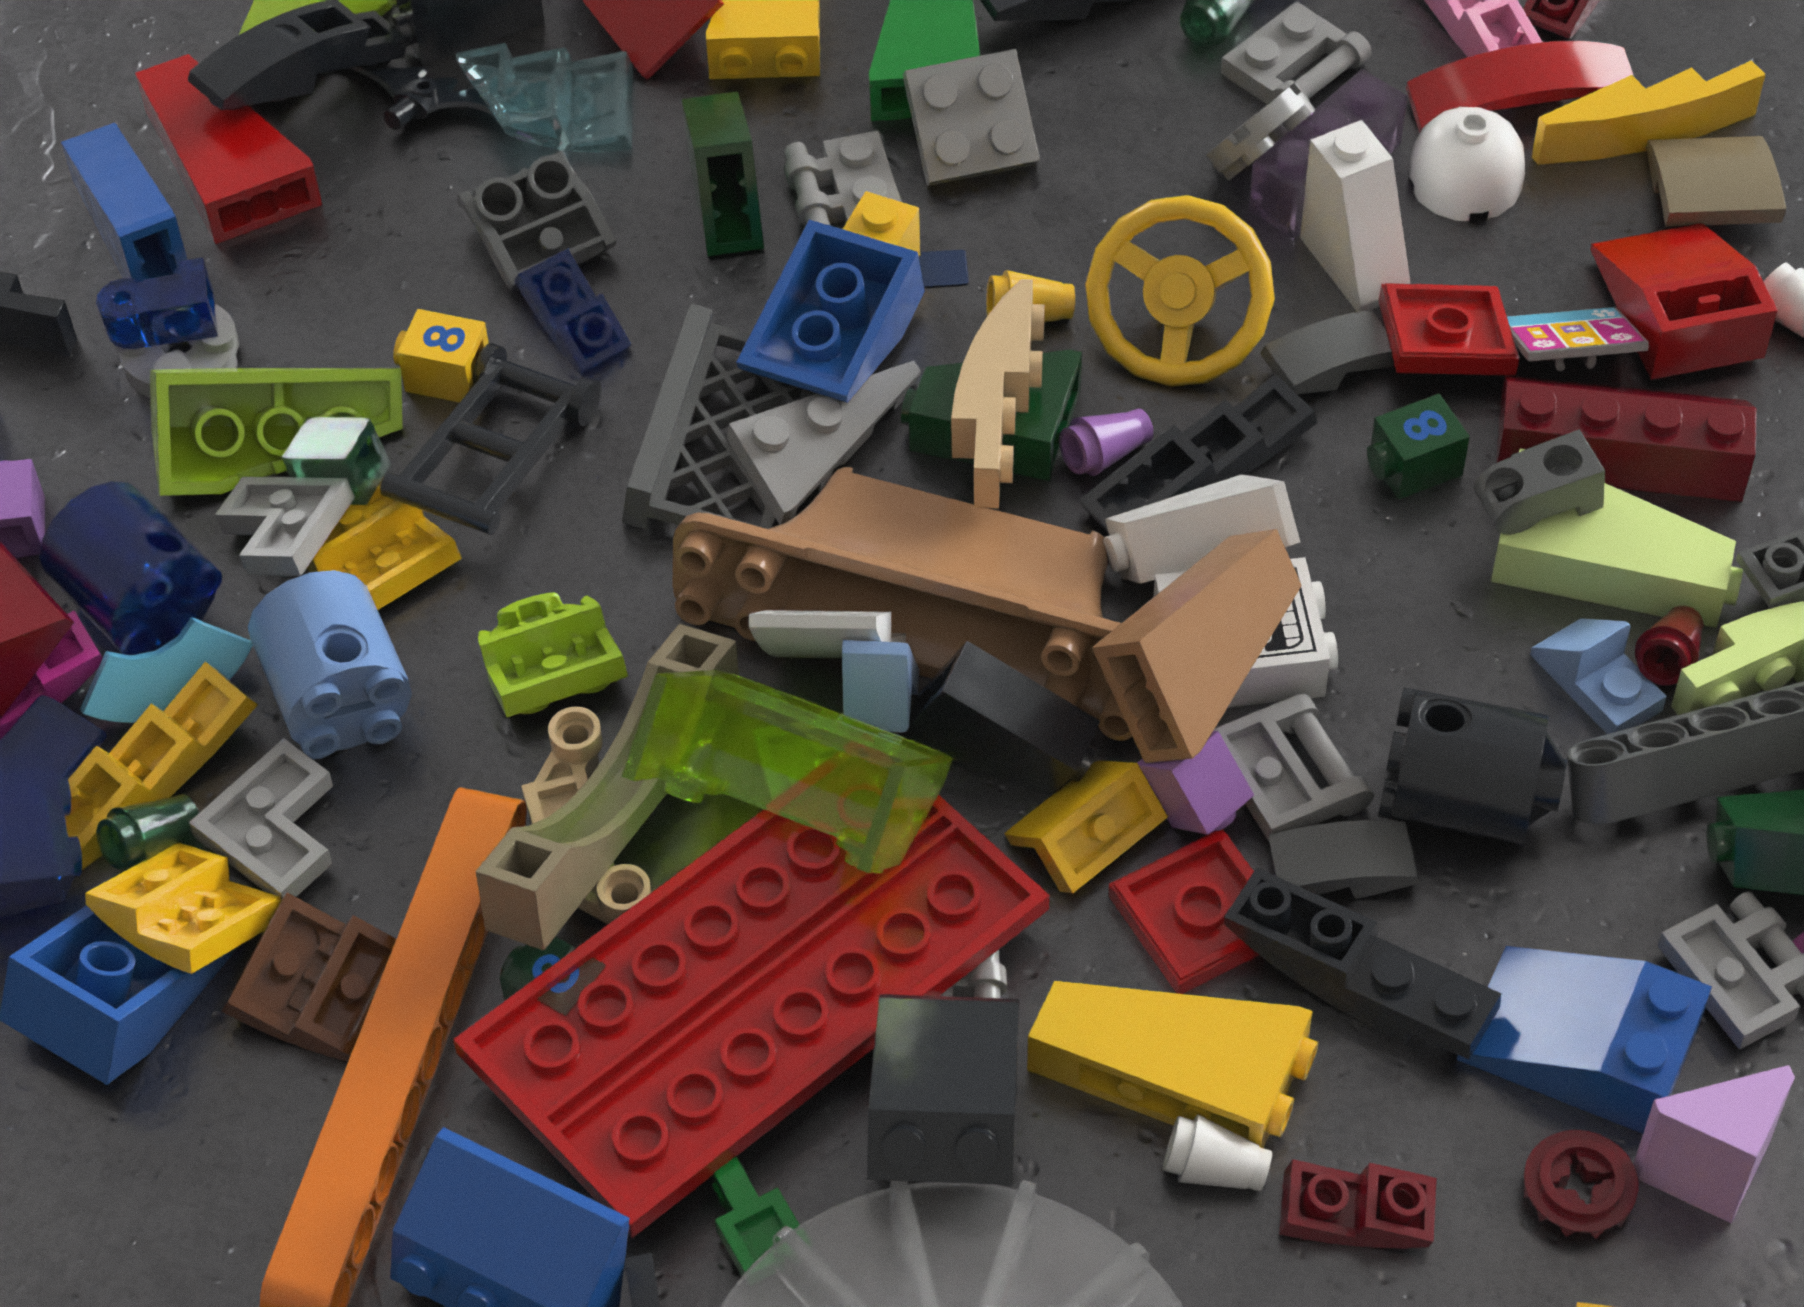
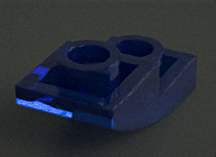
[514,248,632,374]

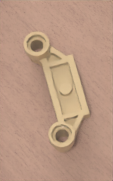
[521,707,652,924]

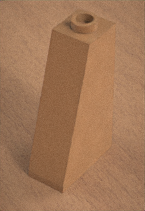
[1092,529,1302,763]

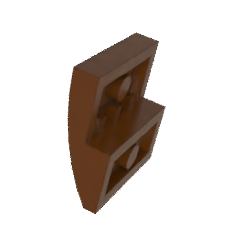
[221,892,396,1062]

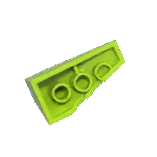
[149,368,403,496]

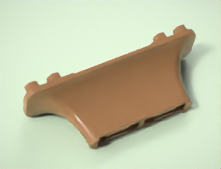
[672,467,1132,741]

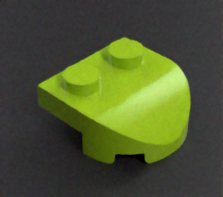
[478,592,628,717]

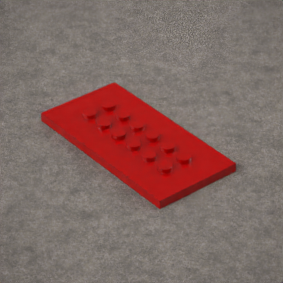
[453,732,1050,1238]

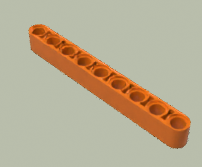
[259,787,527,1307]

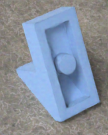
[1530,618,1667,734]
[842,640,919,733]

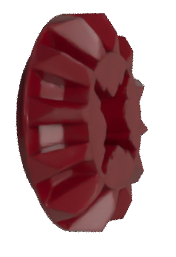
[1524,1130,1639,1239]

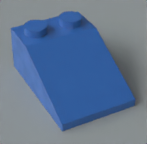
[736,219,925,403]
[0,905,239,1085]
[1457,946,1712,1134]

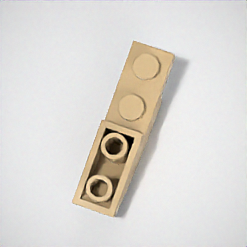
[951,279,1045,508]

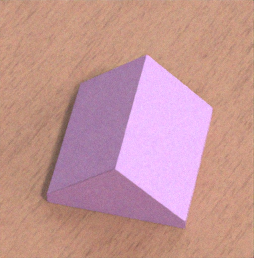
[1634,1065,1795,1223]

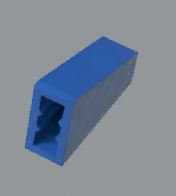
[61,122,198,311]

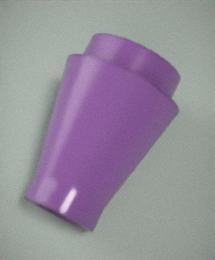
[1059,408,1153,476]

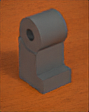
[1474,429,1605,534]

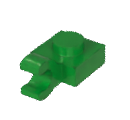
[712,1156,812,1289]

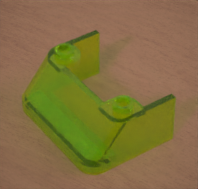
[621,670,953,873]

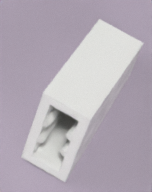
[1300,120,1411,312]
[1103,474,1300,583]

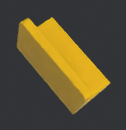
[1004,760,1168,893]

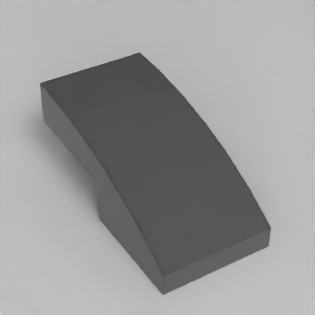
[1260,310,1394,394]
[1268,820,1420,900]

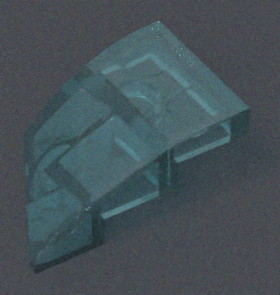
[456,43,633,153]

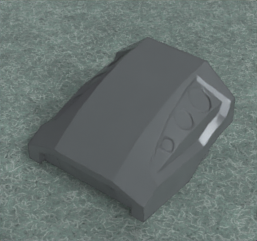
[457,150,616,291]

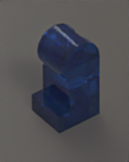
[96,257,218,349]

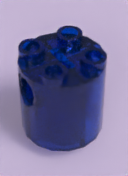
[39,481,223,655]

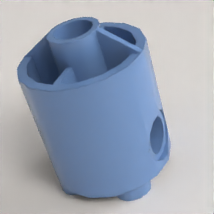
[248,570,412,759]

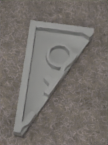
[726,360,921,525]

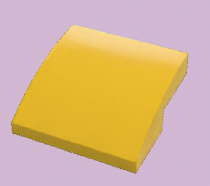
[306,477,462,610]
[85,842,281,974]

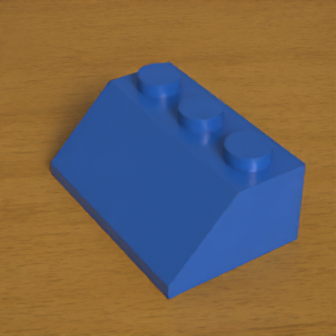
[390,1127,630,1307]

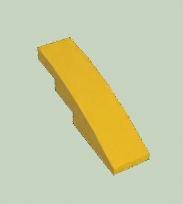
[1531,60,1766,165]
[11,661,258,888]

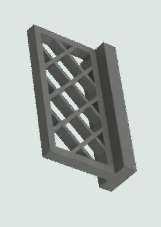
[622,303,815,529]

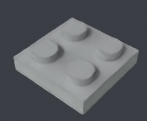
[903,49,1040,186]

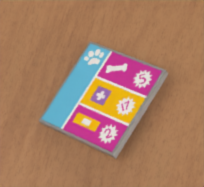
[1507,307,1649,371]

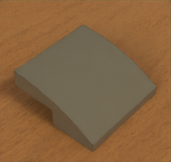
[1646,136,1787,227]

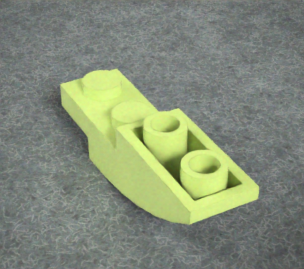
[1671,601,1804,715]

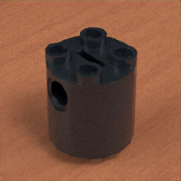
[1378,687,1568,846]

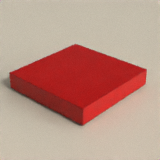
[1378,283,1519,376]
[1108,829,1259,994]

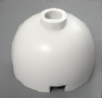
[1409,107,1525,221]

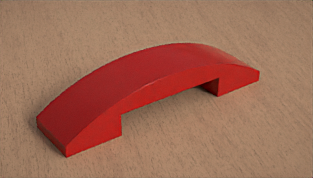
[1406,41,1633,134]

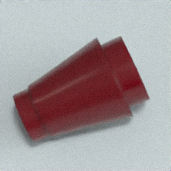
[1635,606,1704,686]

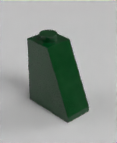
[681,92,765,257]
[901,350,1082,481]
[1706,790,1804,895]

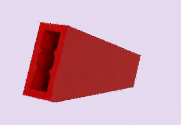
[135,54,322,244]

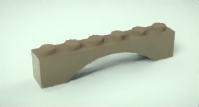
[476,624,741,950]

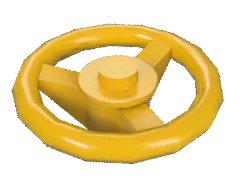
[1085,195,1275,387]

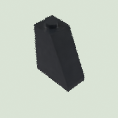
[895,641,1100,796]

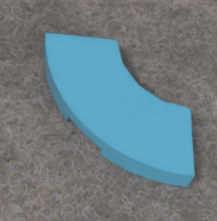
[80,617,253,723]

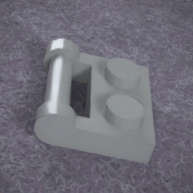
[1221,1,1372,104]
[1214,694,1374,843]

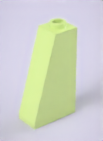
[1491,449,1743,628]

